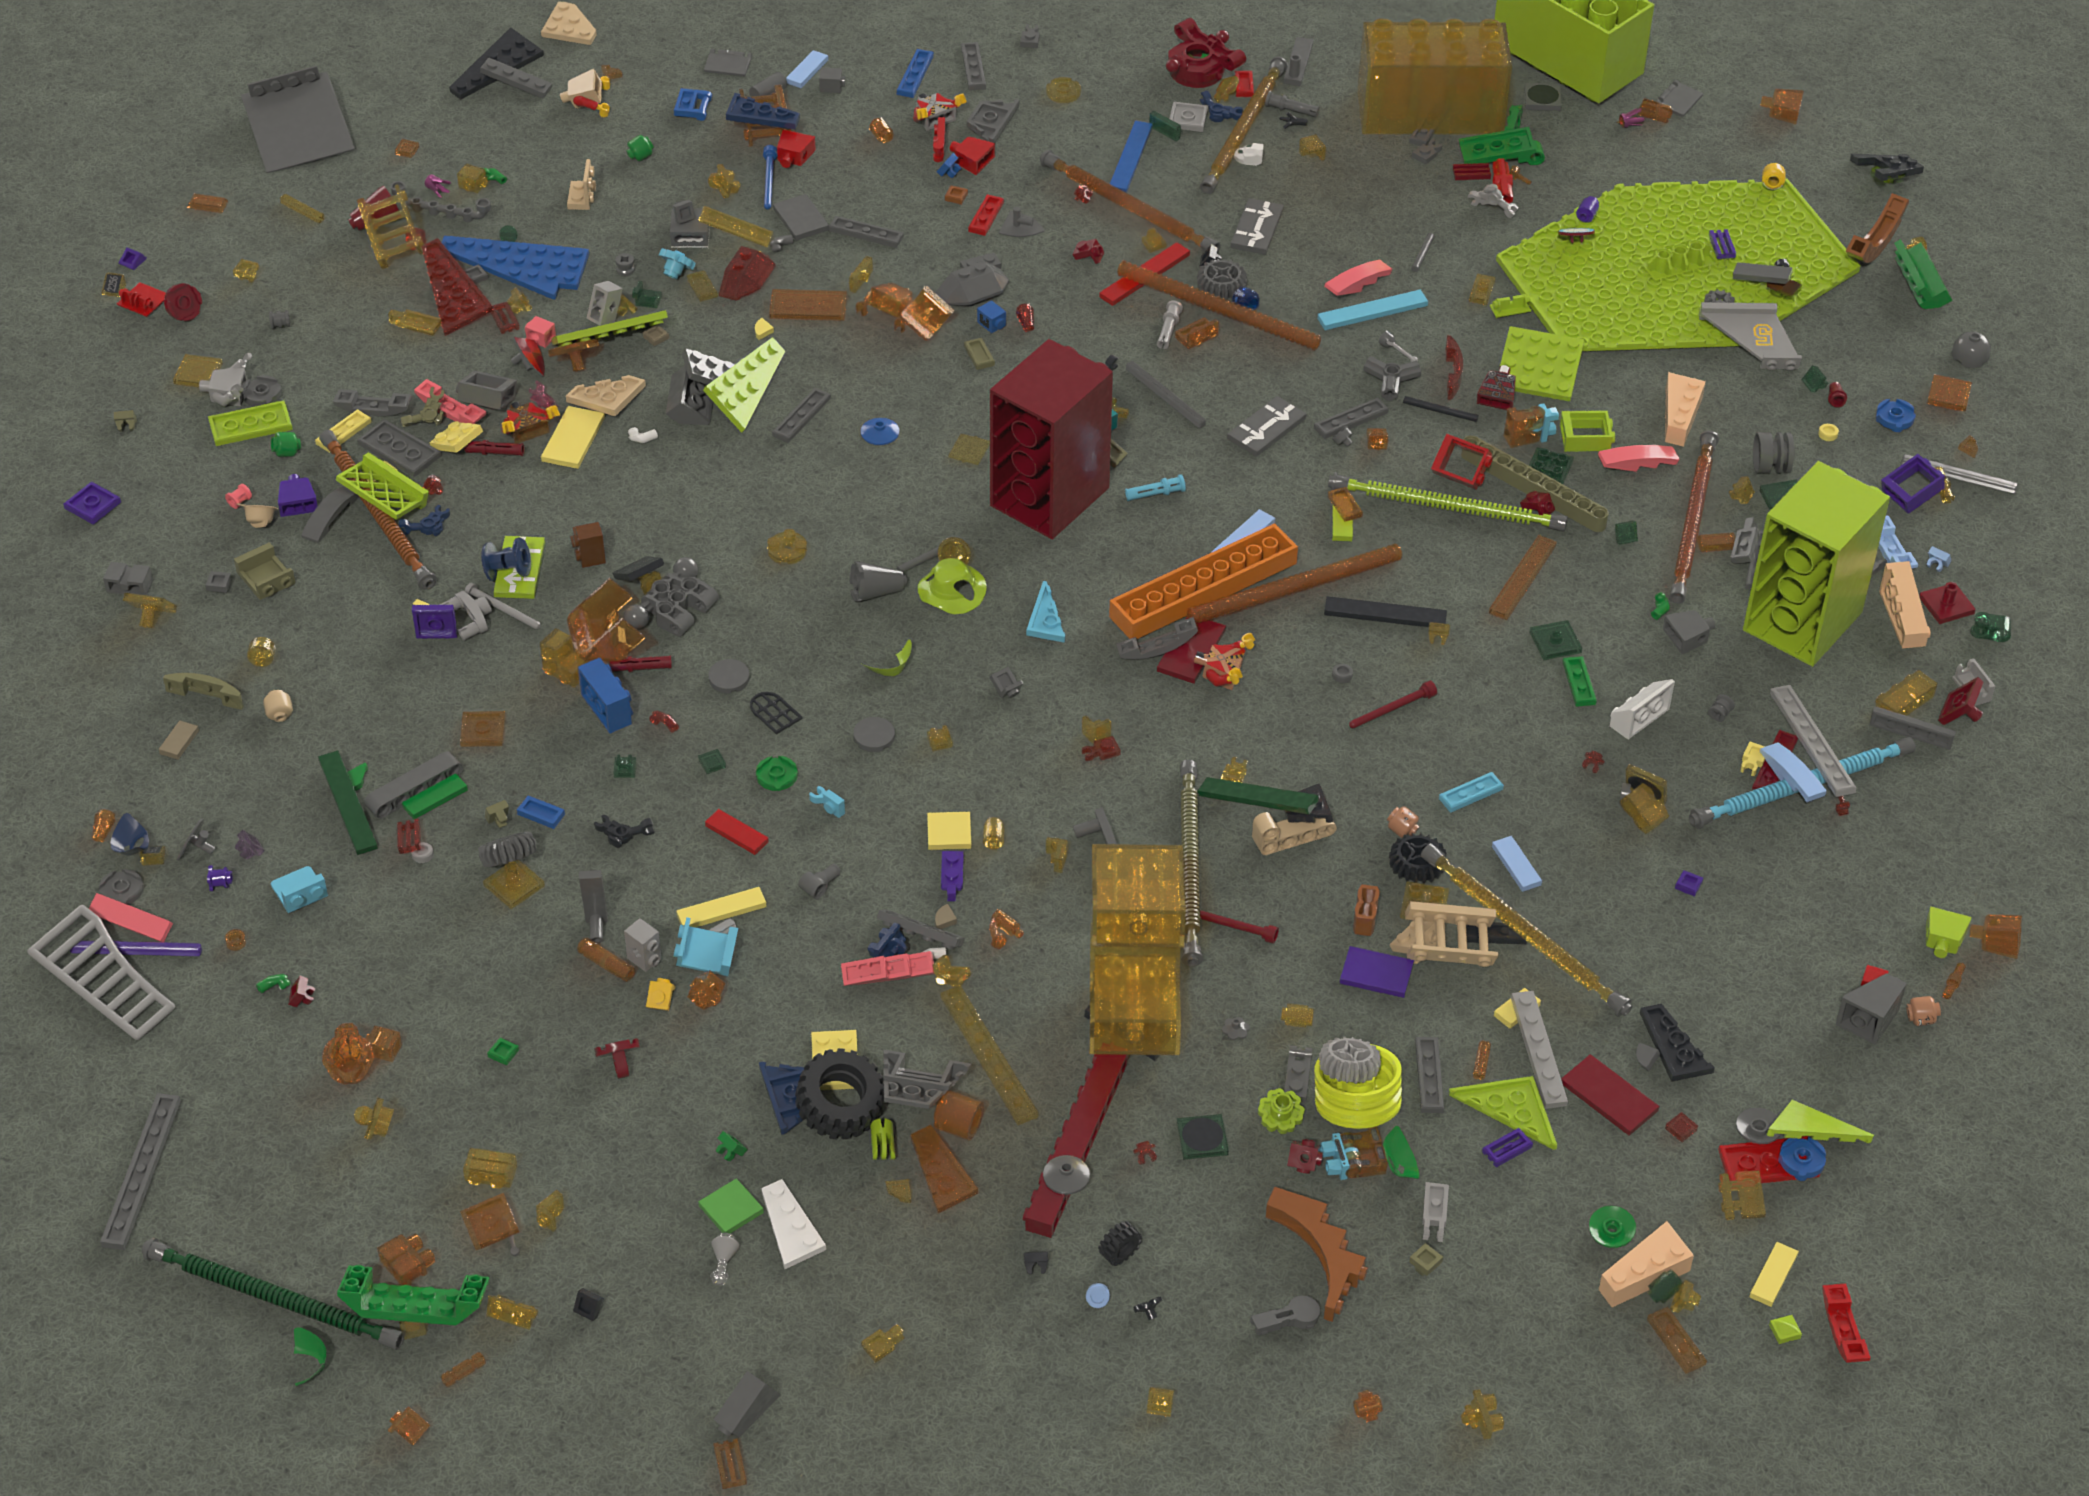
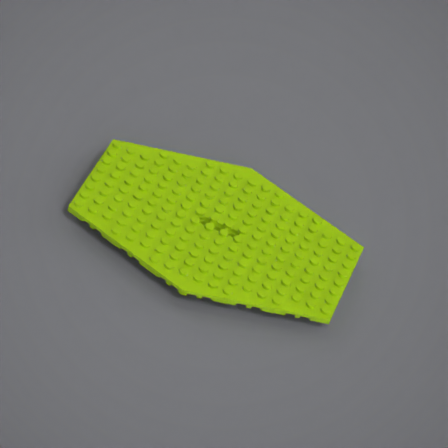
[1496,179,1861,351]

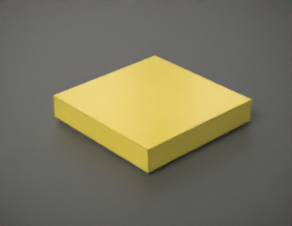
[927,812,971,850]

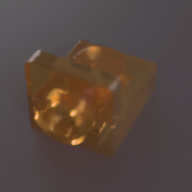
[1367,428,1388,450]
[387,1406,430,1446]

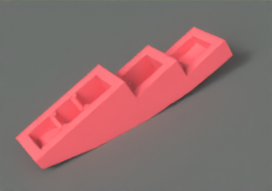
[1324,260,1392,296]
[1598,445,1680,472]
[841,951,935,986]

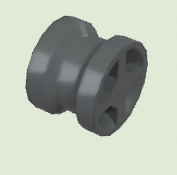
[615,253,635,276]

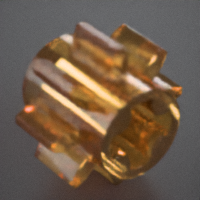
[1353,1390,1383,1422]

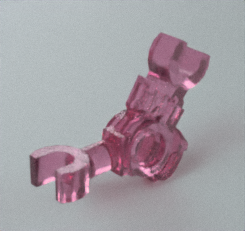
[529,381,559,409]

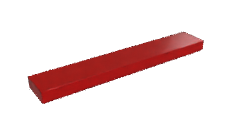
[1099,242,1190,306]

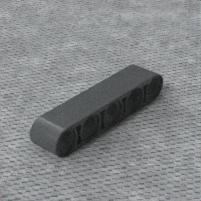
[364,751,463,819]

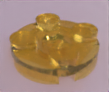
[767,529,807,564]

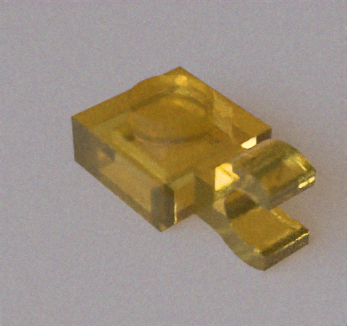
[861,1324,904,1363]

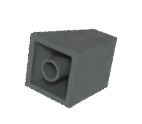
[1836,973,1907,1045]

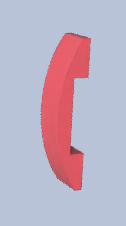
[414,379,486,424]

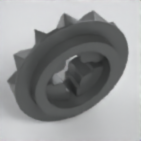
[1704,289,1735,303]

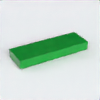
[1562,656,1597,707]
[402,773,468,820]

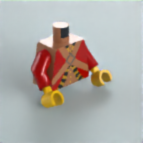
[1194,633,1255,690]

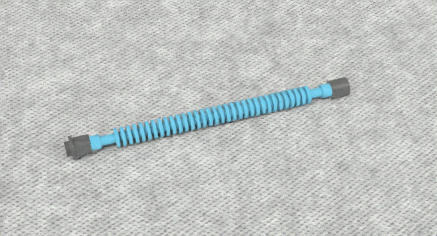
[1689,736,1916,829]

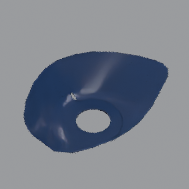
[111,813,149,855]

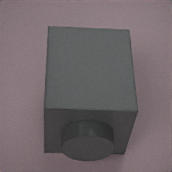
[819,68,845,93]

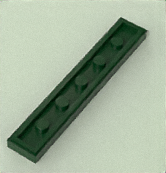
[318,750,378,855]
[1197,777,1319,814]

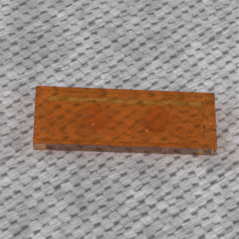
[1647,1307,1707,1374]

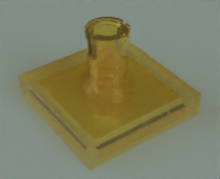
[123,593,177,628]
[483,860,545,910]

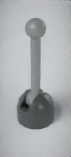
[1378,331,1418,362]

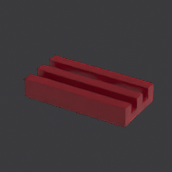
[1453,163,1491,180]

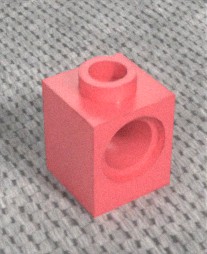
[525,316,556,348]

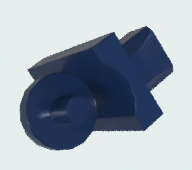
[868,923,907,957]

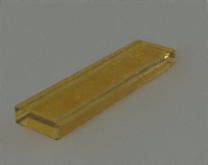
[698,206,773,247]

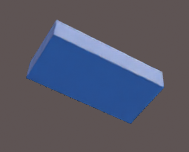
[517,796,565,829]

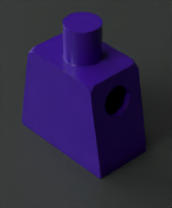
[278,474,318,517]

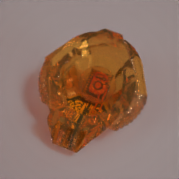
[322,1023,375,1085]

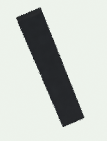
[1324,596,1447,629]

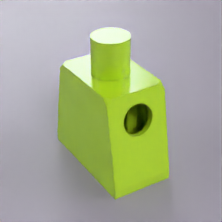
[1926,906,1972,958]

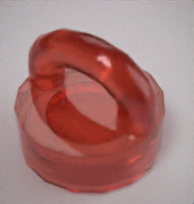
[423,474,443,495]

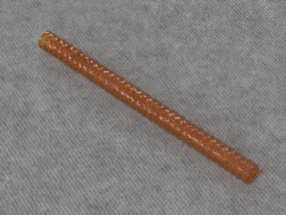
[1117,260,1321,351]
[1187,543,1402,624]

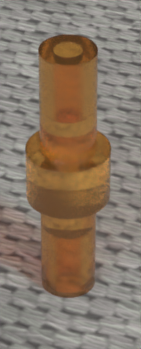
[1943,963,1966,999]

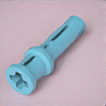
[1125,474,1186,501]

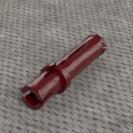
[465,440,525,456]
[609,655,672,673]

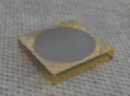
[1625,764,1667,806]

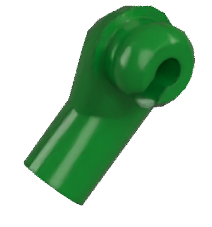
[480,168,507,184]
[1651,592,1670,620]
[256,974,290,994]

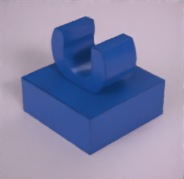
[937,153,961,178]

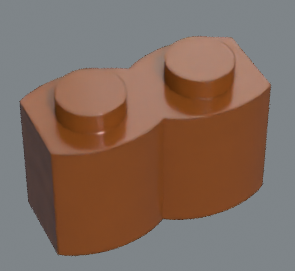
[1353,884,1379,936]

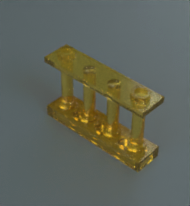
[357,184,424,269]

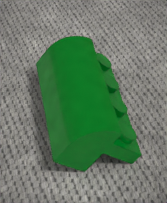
[1894,239,1953,309]

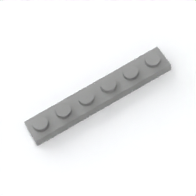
[1511,991,1568,1109]

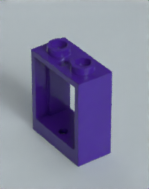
[1881,454,1945,514]

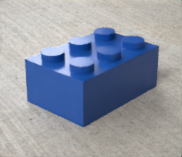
[578,658,633,733]

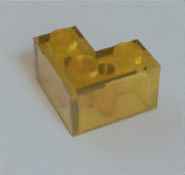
[540,628,589,688]

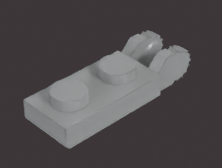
[1422,1182,1449,1242]

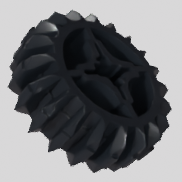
[1389,832,1447,885]

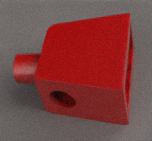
[777,129,816,168]
[950,137,995,175]

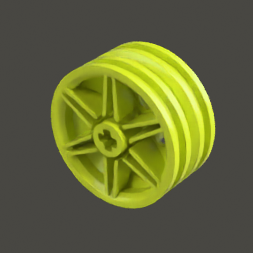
[1314,1044,1402,1129]

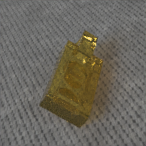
[388,309,441,336]

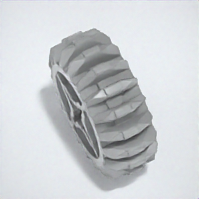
[1319,1037,1381,1084]

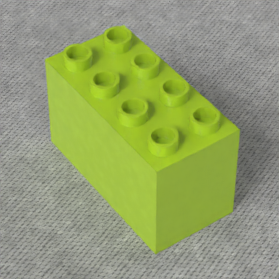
[1492,0,1655,103]
[1743,461,1890,667]

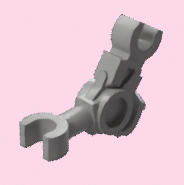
[1468,184,1518,218]

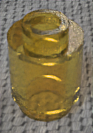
[983,817,1005,850]
[1281,1003,1314,1028]

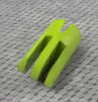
[870,1118,895,1160]

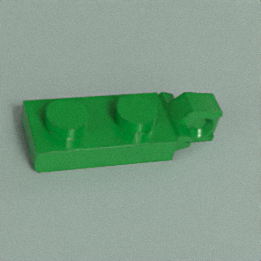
[1504,105,1523,131]

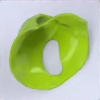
[917,558,987,614]

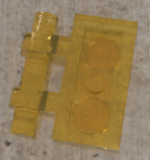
[1718,1171,1766,1220]

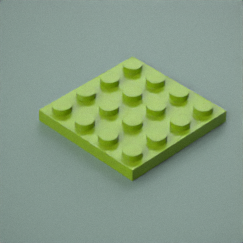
[1500,326,1584,401]

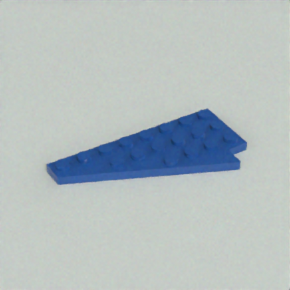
[440,236,589,300]

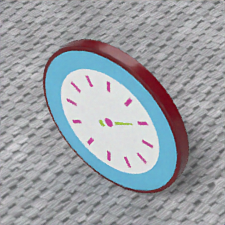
[1558,228,1595,243]

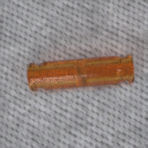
[577,938,635,982]

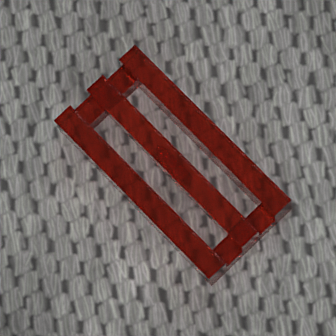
[489,302,520,334]
[397,818,421,854]

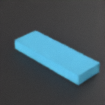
[1439,772,1504,813]

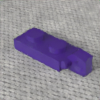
[941,851,964,901]

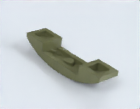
[163,673,243,710]

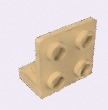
[567,159,596,210]

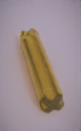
[280,194,324,223]

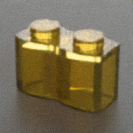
[1620,783,1669,834]

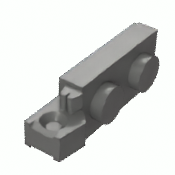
[1731,517,1759,564]

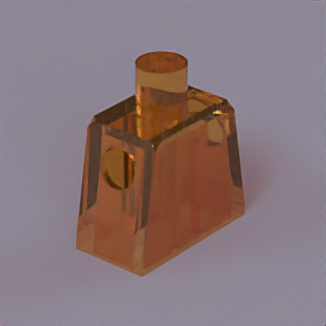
[1760,89,1804,124]
[1970,914,2022,959]

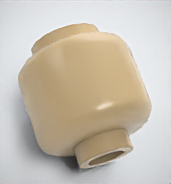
[264,690,293,722]

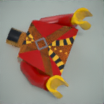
[501,402,560,444]

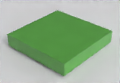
[698,1178,764,1236]

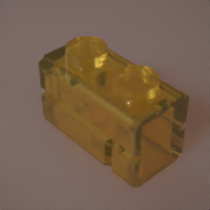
[463,1148,517,1189]

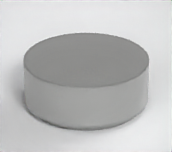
[411,842,433,863]

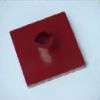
[1919,582,1976,624]
[1938,677,1984,725]

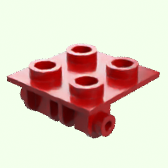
[116,282,166,317]

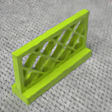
[336,452,429,520]

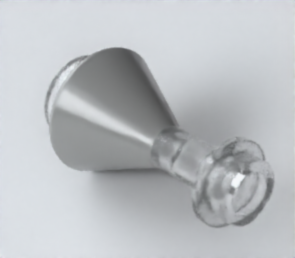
[710,1233,739,1285]

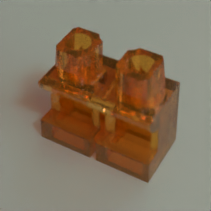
[377,1234,435,1286]

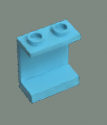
[673,917,738,976]

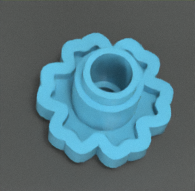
[658,248,696,279]

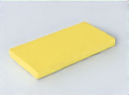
[541,406,605,469]

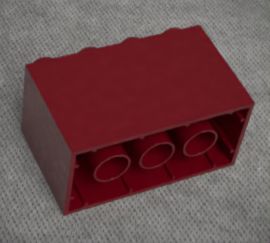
[990,339,1113,540]

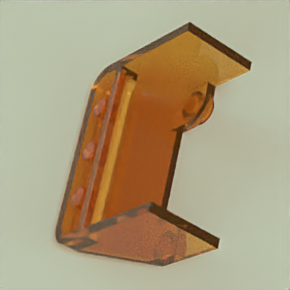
[567,578,645,661]

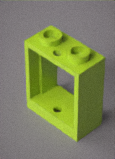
[1560,411,1615,452]

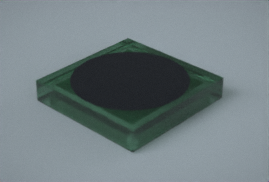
[1176,1114,1229,1160]

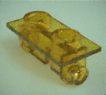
[486,1295,538,1330]

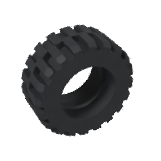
[795,1048,884,1140]

